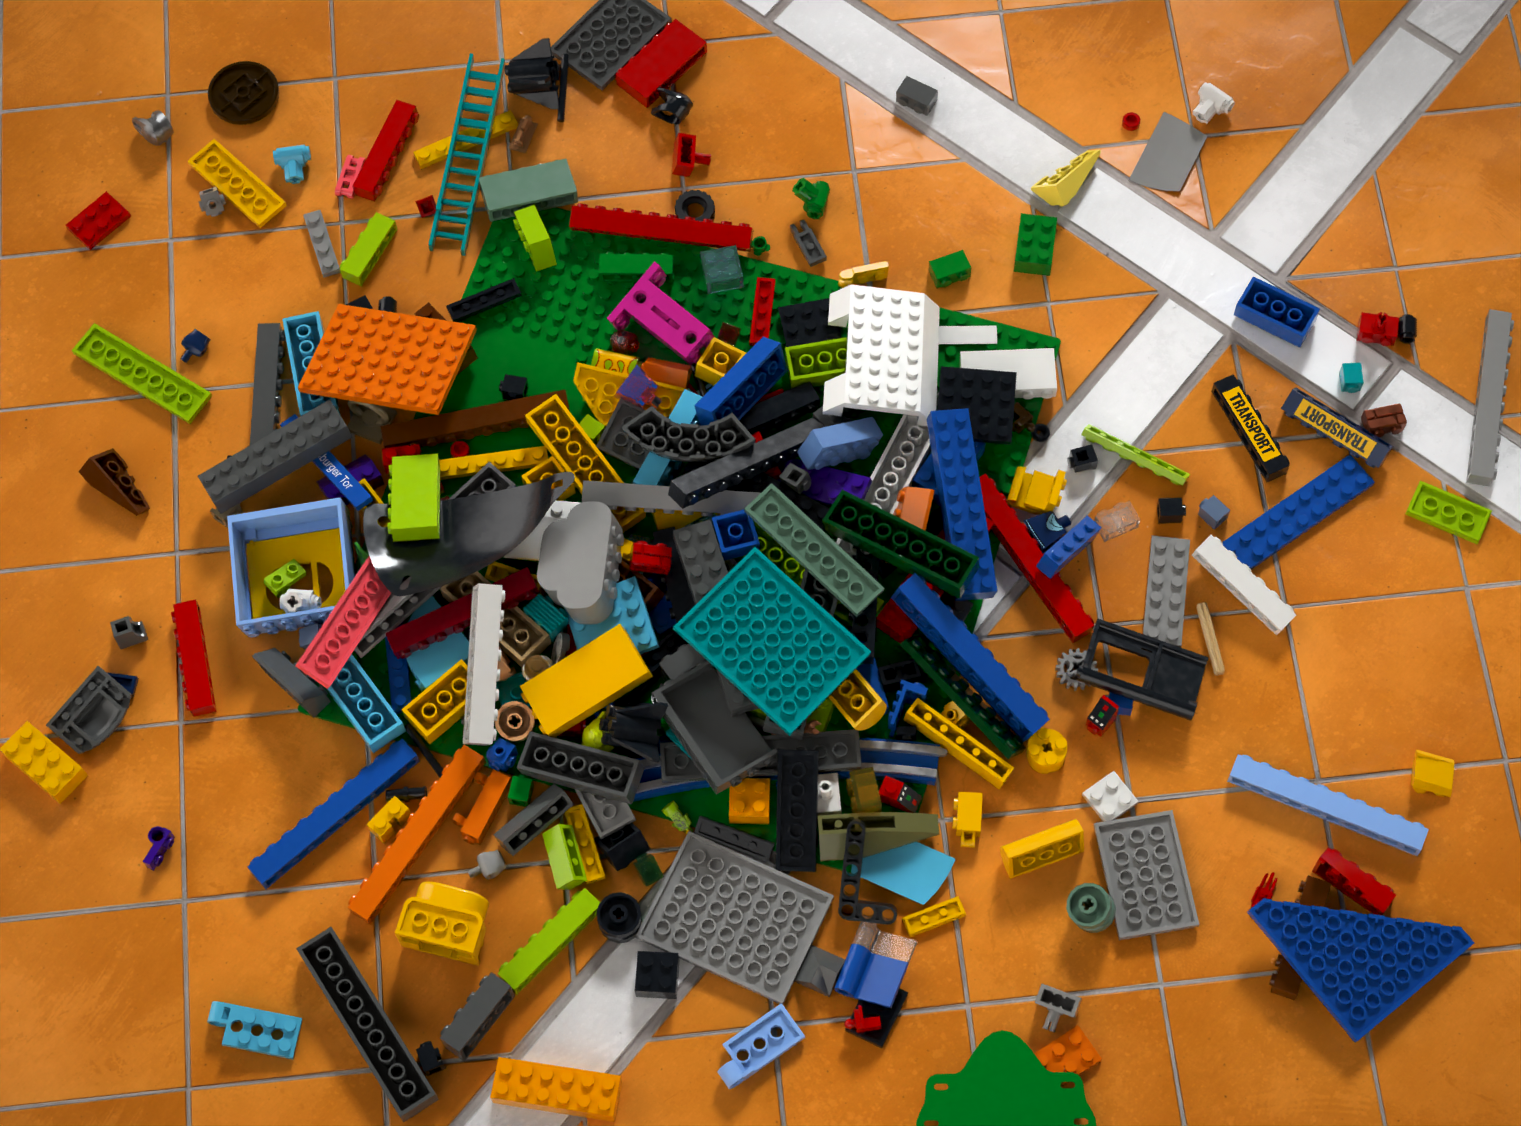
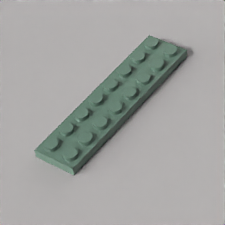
[744,483,885,617]

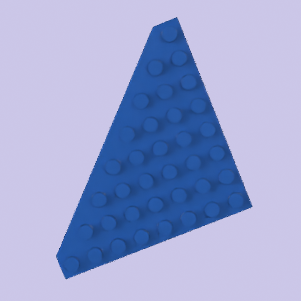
[1247,898,1474,1042]

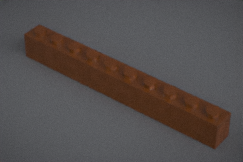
[380,390,570,448]

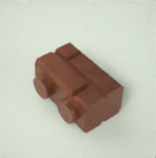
[1361,403,1407,437]

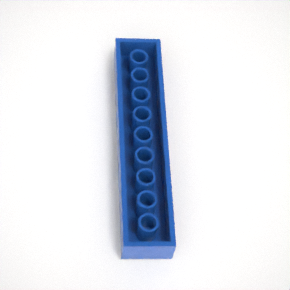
[926,408,998,601]
[891,573,1050,742]

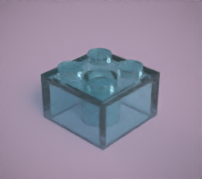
[700,245,744,294]

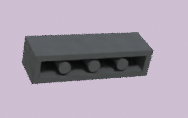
[493,784,574,856]

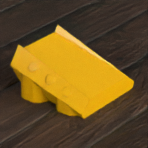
[1411,750,1454,797]

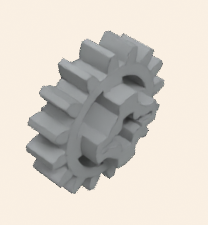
[1055,648,1098,691]

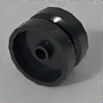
[597,892,643,943]

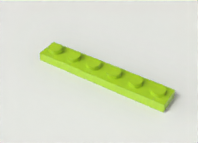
[1081,424,1190,486]

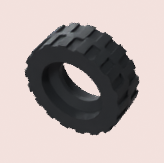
[675,190,715,221]

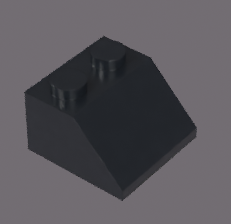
[594,823,651,871]

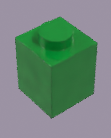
[508,775,534,807]

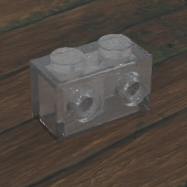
[1095,501,1141,542]

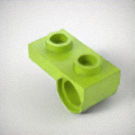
[264,559,306,598]

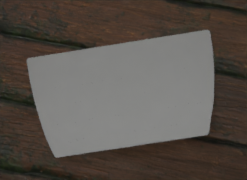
[1129,112,1207,191]

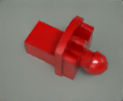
[844,1005,881,1033]

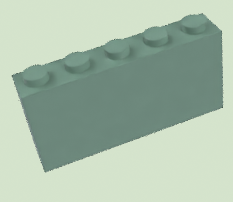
[479,159,578,222]

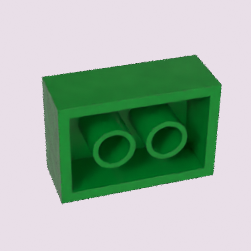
[1014,213,1057,276]

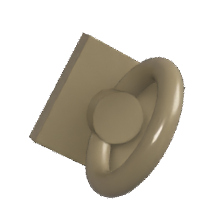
[347,400,397,444]

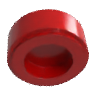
[1122,112,1141,131]
[450,441,470,458]

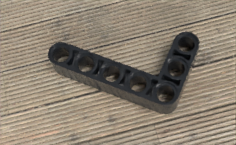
[838,819,897,925]

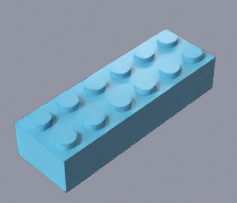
[282,311,340,416]
[633,389,702,486]
[326,654,406,753]

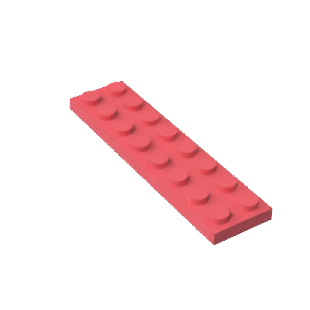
[295,556,391,689]

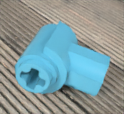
[273,144,311,184]

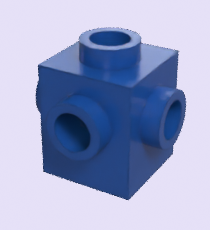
[486,737,518,773]

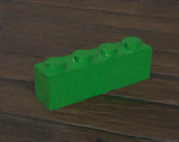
[599,252,674,283]

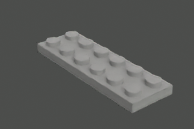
[1143,535,1190,647]

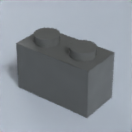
[896,76,938,116]

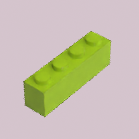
[340,212,398,286]

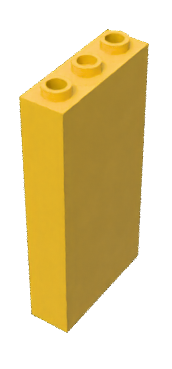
[520,624,653,738]

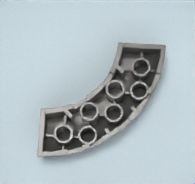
[621,406,756,462]

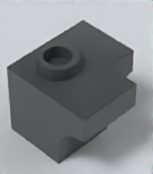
[110,616,148,650]

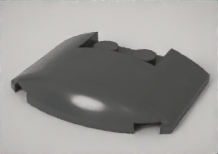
[46,666,132,754]

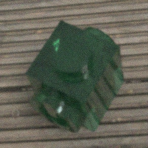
[633,853,664,887]

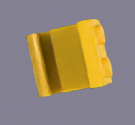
[1007,466,1067,515]

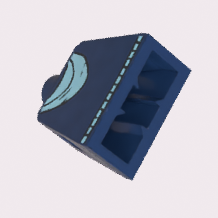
[1023,511,1071,553]

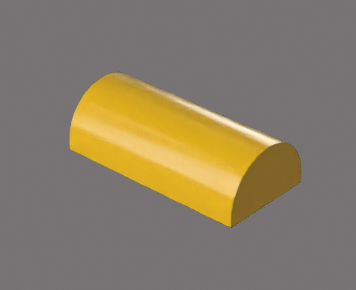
[828,669,887,731]
[1000,819,1084,879]

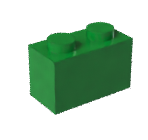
[928,250,971,288]

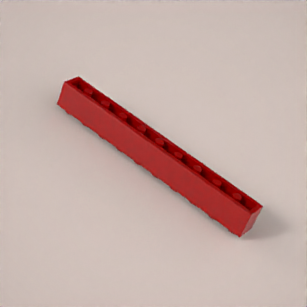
[569,203,754,252]
[979,473,1094,644]

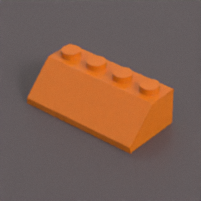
[885,486,934,564]

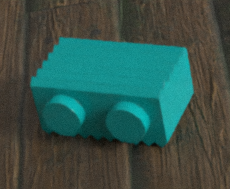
[523,593,569,639]

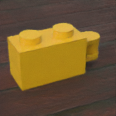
[952,792,983,848]

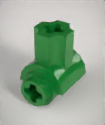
[792,178,830,219]

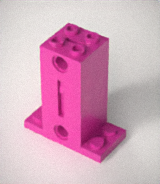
[607,261,715,365]

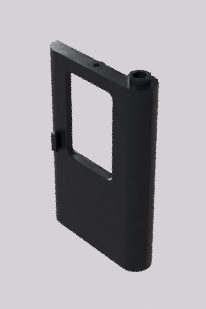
[1076,619,1209,721]

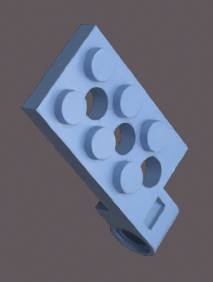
[717,1003,805,1089]

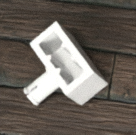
[818,773,841,815]

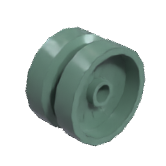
[1066,883,1116,933]

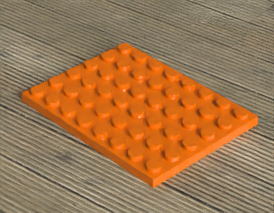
[298,304,477,415]

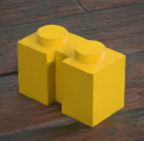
[367,796,411,844]

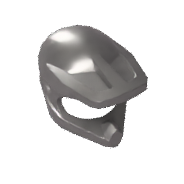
[132,110,174,146]

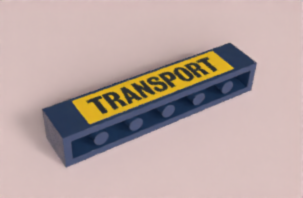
[1281,388,1394,468]

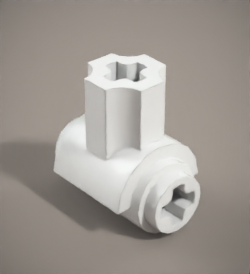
[1193,82,1235,124]
[280,589,321,614]

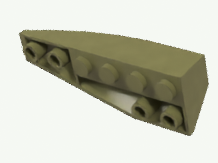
[818,812,939,861]

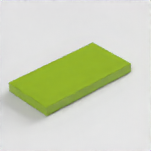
[1405,481,1492,544]

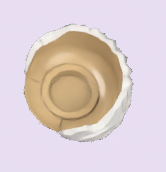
[522,655,553,681]

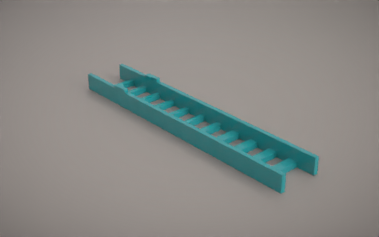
[428,53,506,256]

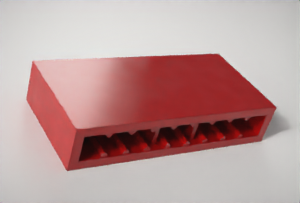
[615,19,707,108]

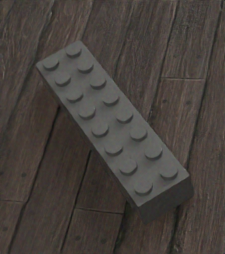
[198,400,352,514]

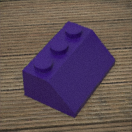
[316,454,384,505]

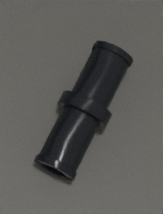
[386,786,428,802]

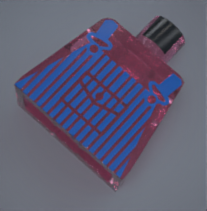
[615,365,663,409]

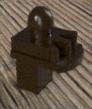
[1012,402,1035,434]

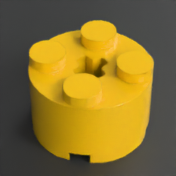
[1026,728,1067,774]

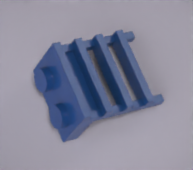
[888,680,928,738]

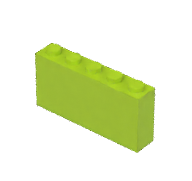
[387,453,440,542]

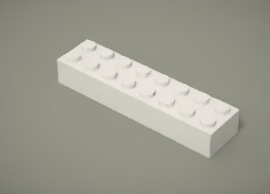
[463,583,505,746]

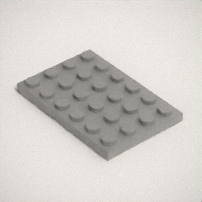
[1093,810,1200,940]

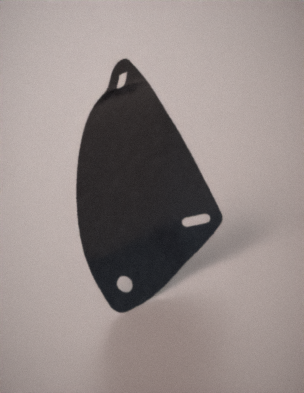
[363,472,575,596]

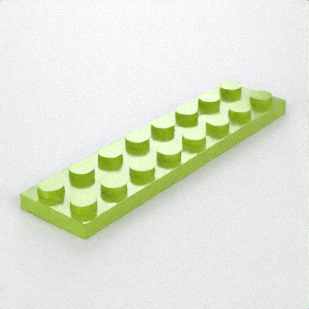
[72,323,212,424]

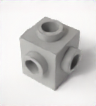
[198,187,226,217]

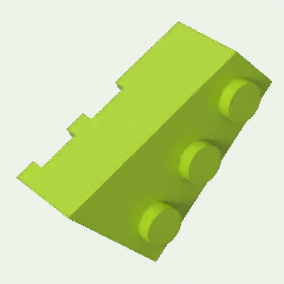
[513,205,557,272]

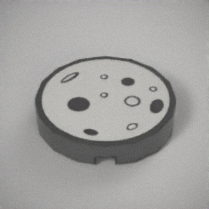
[551,631,570,665]

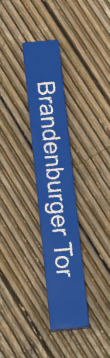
[280,414,373,511]

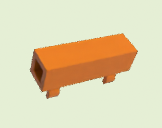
[452,769,512,845]

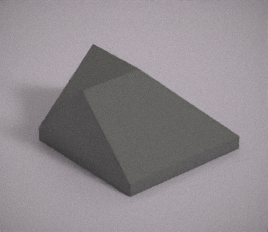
[794,945,845,997]

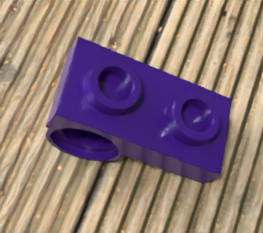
[143,826,175,871]

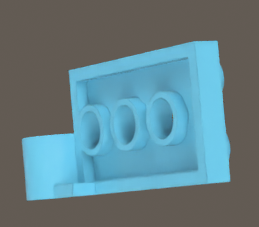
[207,1001,302,1060]

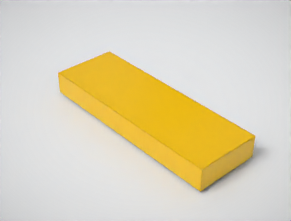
[902,896,966,937]

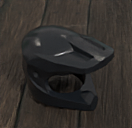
[651,87,693,124]

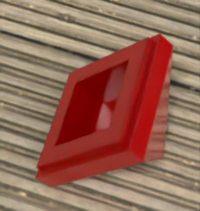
[415,195,436,218]

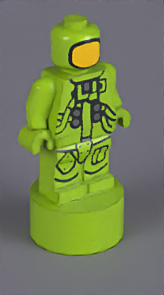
[661,800,694,834]

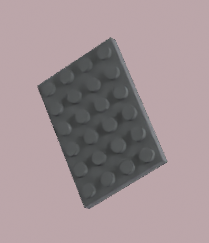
[551,0,672,91]

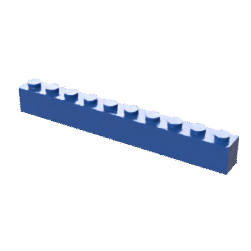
[248,739,420,889]

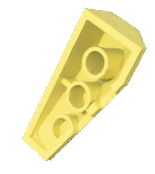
[1031,149,1101,207]

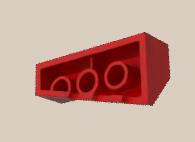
[1312,847,1396,915]

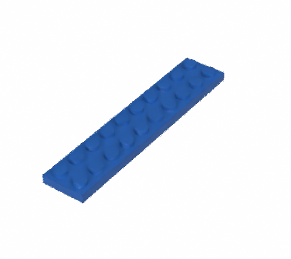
[1222,455,1375,588]

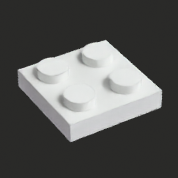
[1082,771,1139,821]

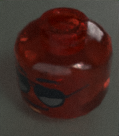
[610,329,639,355]

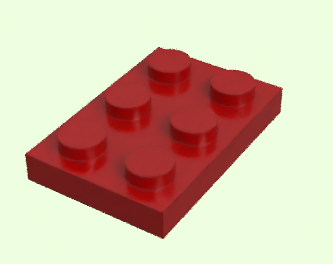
[65,191,131,250]

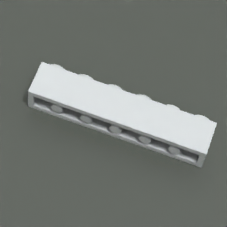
[1192,535,1296,636]

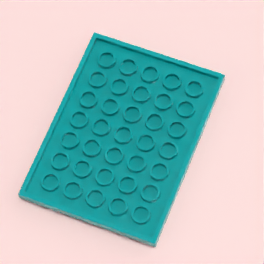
[673,547,871,736]

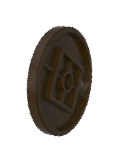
[208,61,279,125]

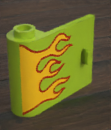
[583,348,643,402]

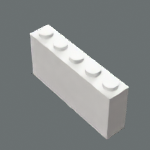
[960,348,1057,399]

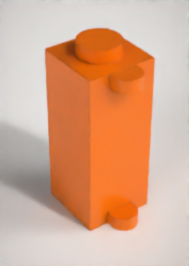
[640,357,692,388]

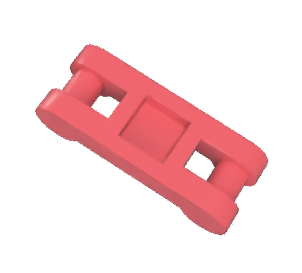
[335,155,366,199]

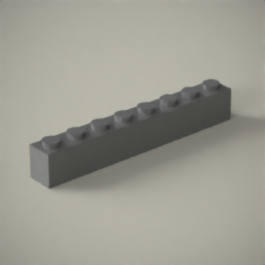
[250,323,286,445]

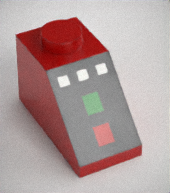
[1086,695,1119,737]
[878,776,922,813]

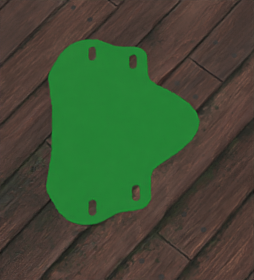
[916,1030,1096,1126]

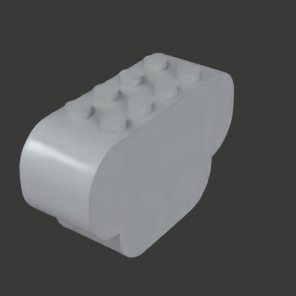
[537,501,624,624]

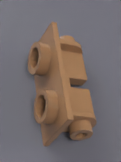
[509,115,538,153]

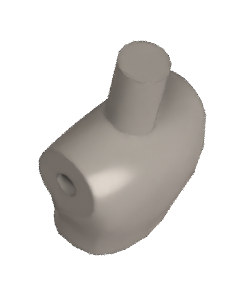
[468,849,507,880]

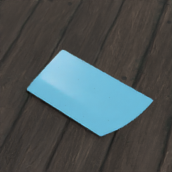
[851,842,955,905]

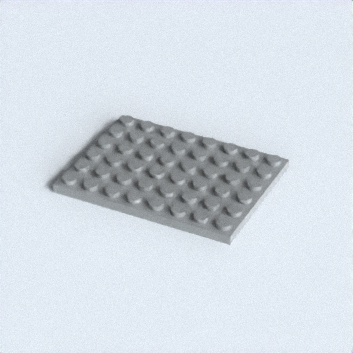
[636,831,834,1004]

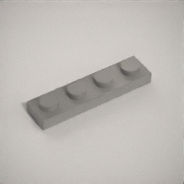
[303,210,341,278]

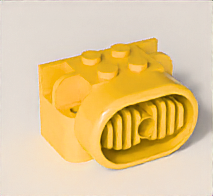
[395,881,489,966]

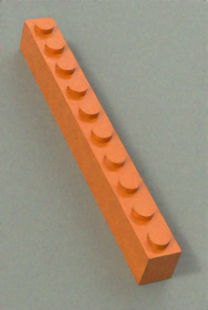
[348,745,486,925]

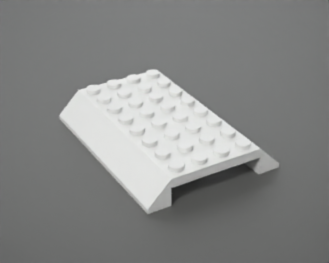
[822,285,940,427]

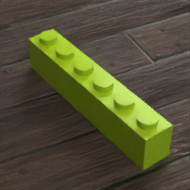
[498,888,600,995]

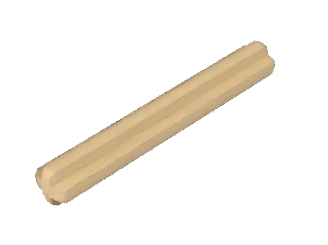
[1196,602,1225,676]

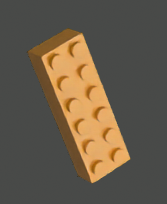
[490,1057,622,1122]

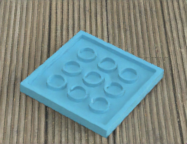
[564,576,659,655]

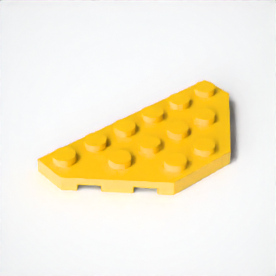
[573,362,687,427]

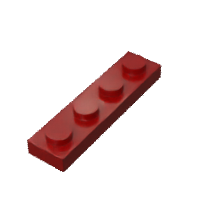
[749,277,776,346]

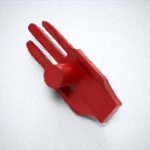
[1251,872,1278,908]

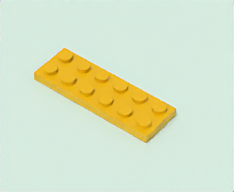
[188,139,287,228]

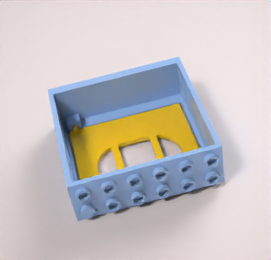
[227,498,356,637]

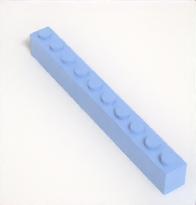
[1227,754,1429,856]

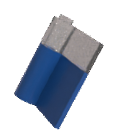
[834,922,917,1008]

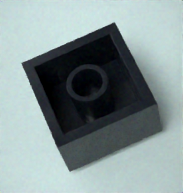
[635,951,680,999]

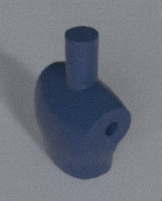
[180,329,211,363]

